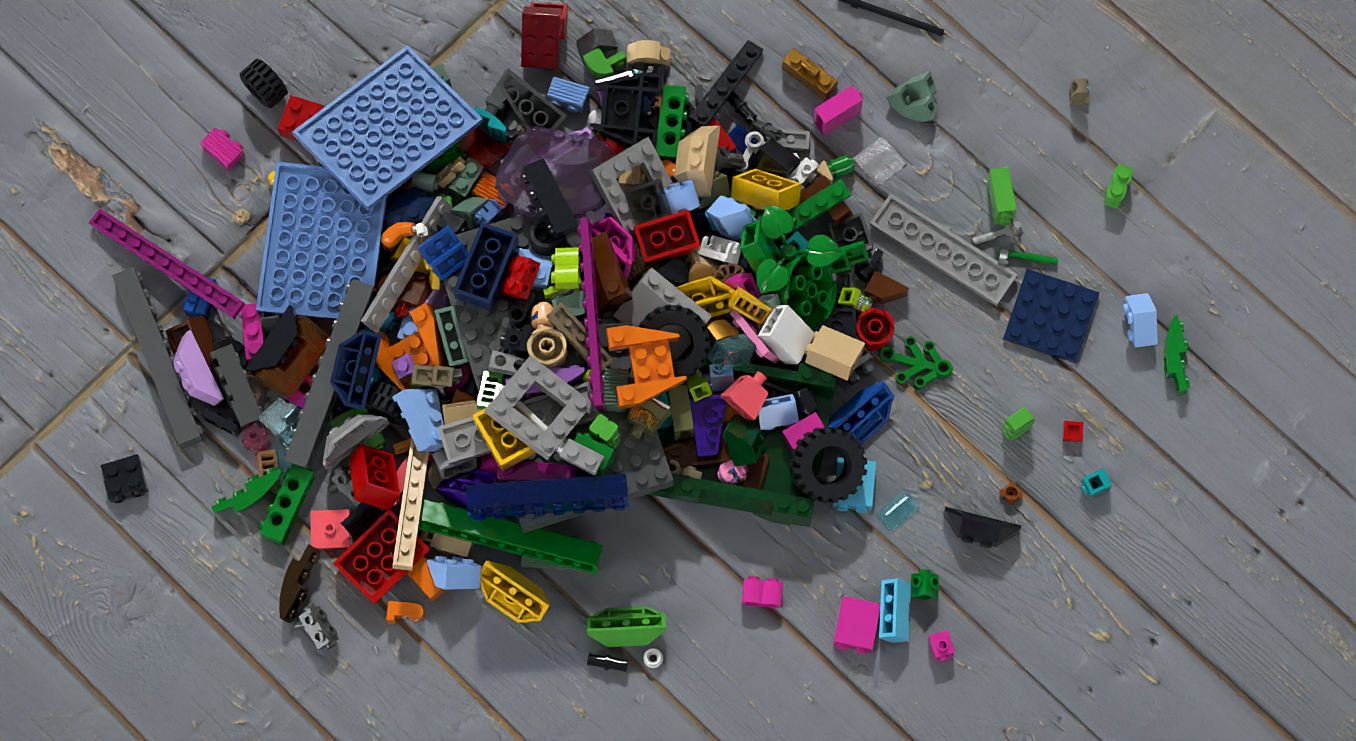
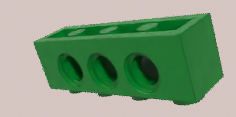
[655,85,689,164]
[259,464,316,546]

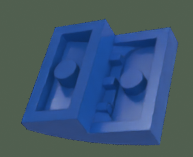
[416,225,469,281]

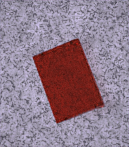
[458,127,511,168]

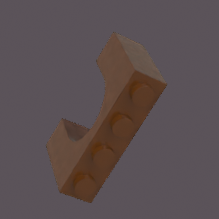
[779,176,853,250]

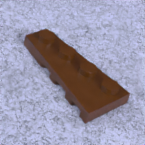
[663,424,731,470]

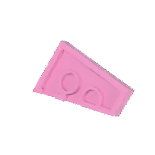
[730,310,780,364]

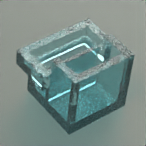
[258,397,300,449]

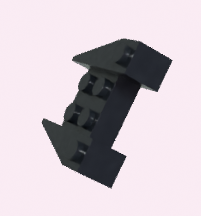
[590,72,663,149]

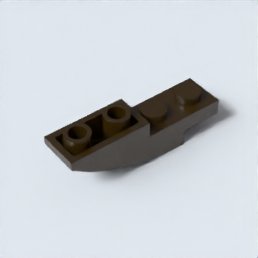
[279,544,321,623]

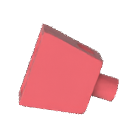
[720,372,768,420]

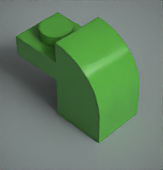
[583,47,627,80]

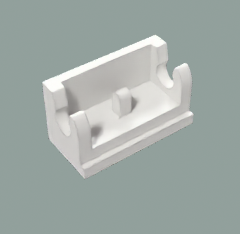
[698,235,741,264]

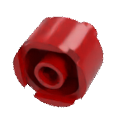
[856,308,894,352]

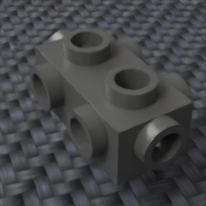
[327,464,362,507]
[294,604,339,650]

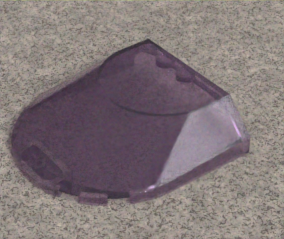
[495,126,619,219]

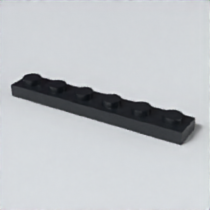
[688,40,764,127]

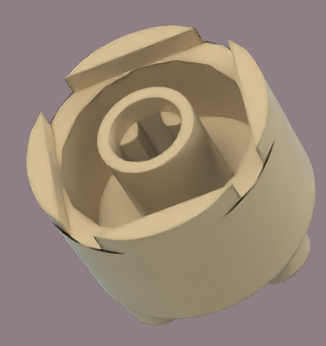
[527,326,568,369]

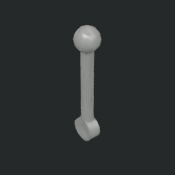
[215,307,232,338]

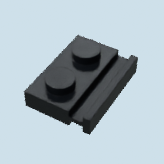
[340,503,384,541]

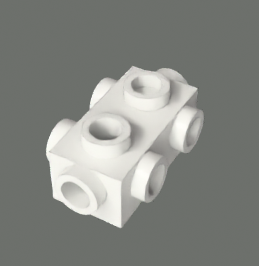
[786,153,819,189]

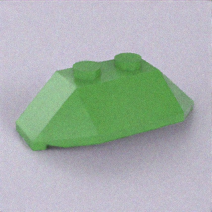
[587,606,666,647]

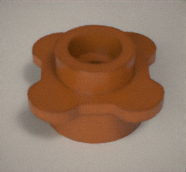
[999,482,1023,505]

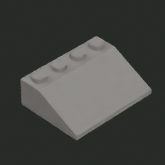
[612,268,712,361]

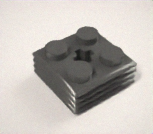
[826,213,873,252]

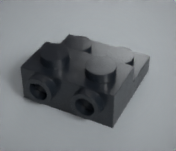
[101,454,149,503]

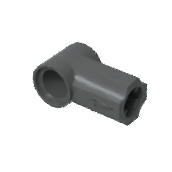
[714,146,744,171]

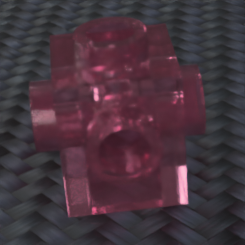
[240,423,272,456]

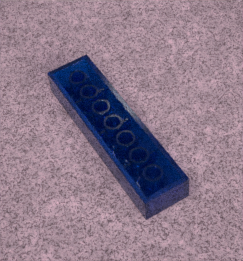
[466,474,629,521]

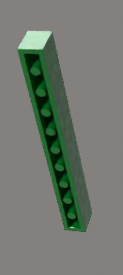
[418,498,603,574]

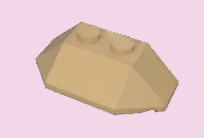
[674,125,720,198]

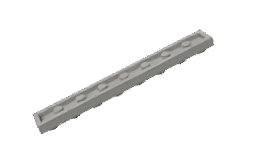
[361,196,453,332]

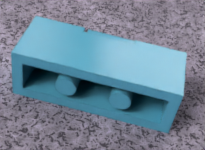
[879,578,911,643]

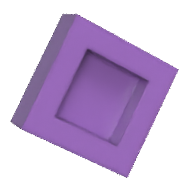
[392,353,415,380]

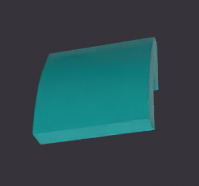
[474,106,509,144]

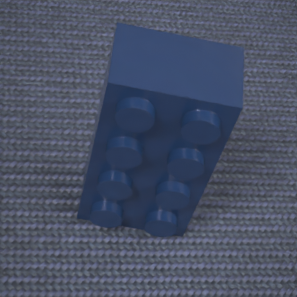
[453,222,519,311]

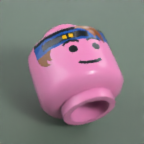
[718,460,748,485]

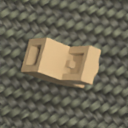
[626,40,671,68]

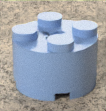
[656,180,700,216]

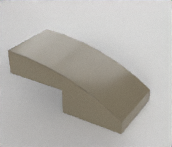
[411,364,453,387]

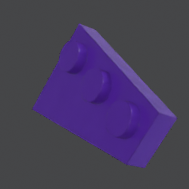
[689,395,726,457]

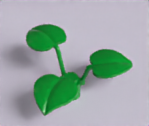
[756,206,841,294]

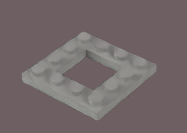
[589,137,673,236]
[484,355,592,460]

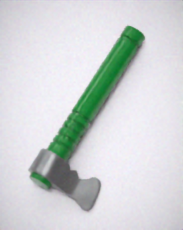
[998,247,1058,265]

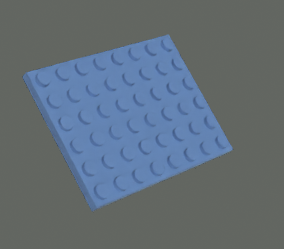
[292,45,483,210]
[256,162,387,320]

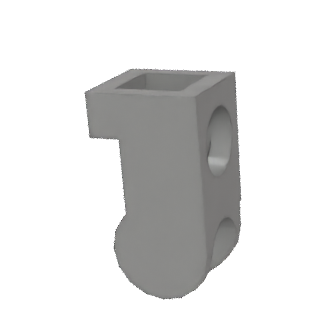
[488,350,526,376]

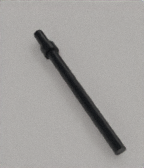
[838,0,945,36]

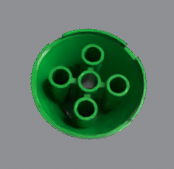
[762,253,837,329]

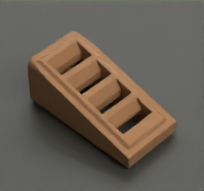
[257,450,281,492]

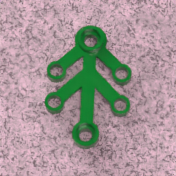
[880,336,953,389]

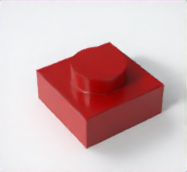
[1062,421,1084,443]

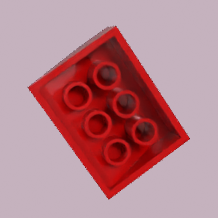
[333,510,430,605]

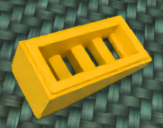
[729,287,772,325]

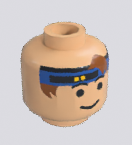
[530,302,555,329]

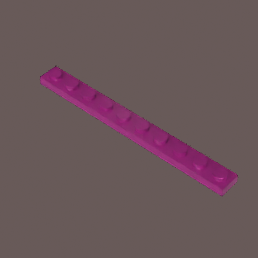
[89,208,246,320]
[577,217,605,411]

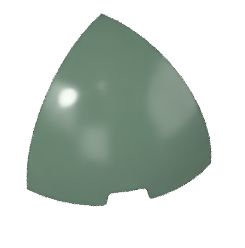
[885,71,937,122]

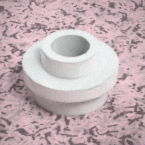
[643,648,663,668]

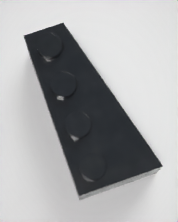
[520,158,578,240]

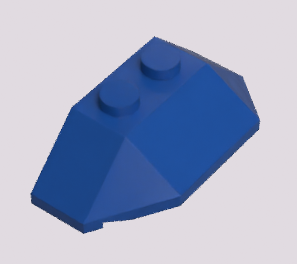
[828,381,894,446]

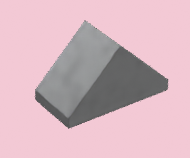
[577,28,618,58]

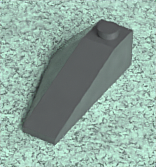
[497,68,567,145]

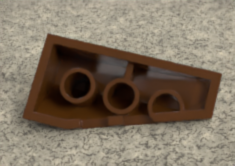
[592,231,633,315]
[165,315,216,381]

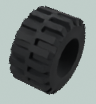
[239,58,288,108]
[365,381,407,425]

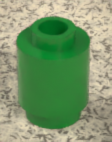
[827,155,855,179]

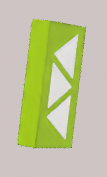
[543,279,582,303]

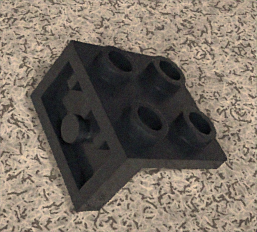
[201,389,242,437]

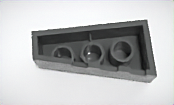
[210,344,264,430]

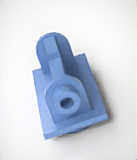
[473,199,506,225]

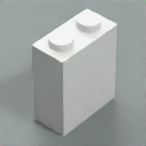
[758,305,814,364]

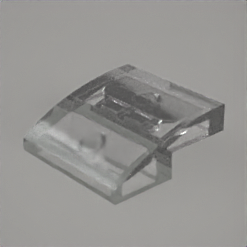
[852,136,907,188]

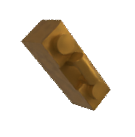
[782,48,838,102]

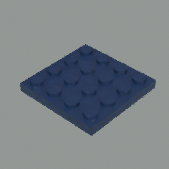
[1003,269,1100,364]

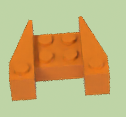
[374,303,448,390]
[606,325,687,409]

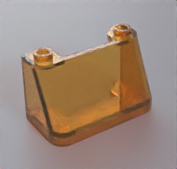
[246,315,329,397]

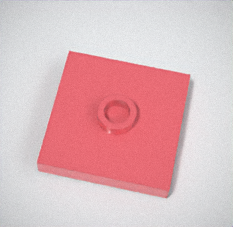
[311,509,350,550]

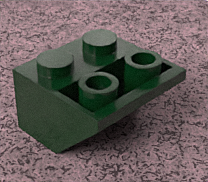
[723,414,765,466]

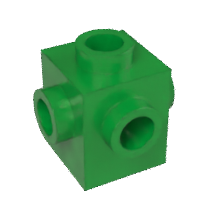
[911,569,939,600]

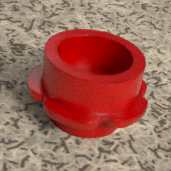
[392,302,409,318]

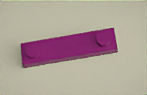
[497,461,578,487]

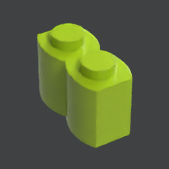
[551,248,580,289]

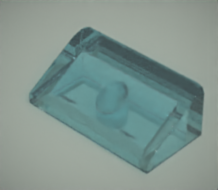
[875,490,919,531]

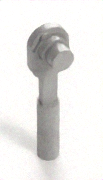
[971,221,1023,245]

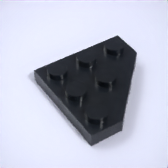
[798,308,856,365]

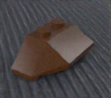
[375,268,438,310]

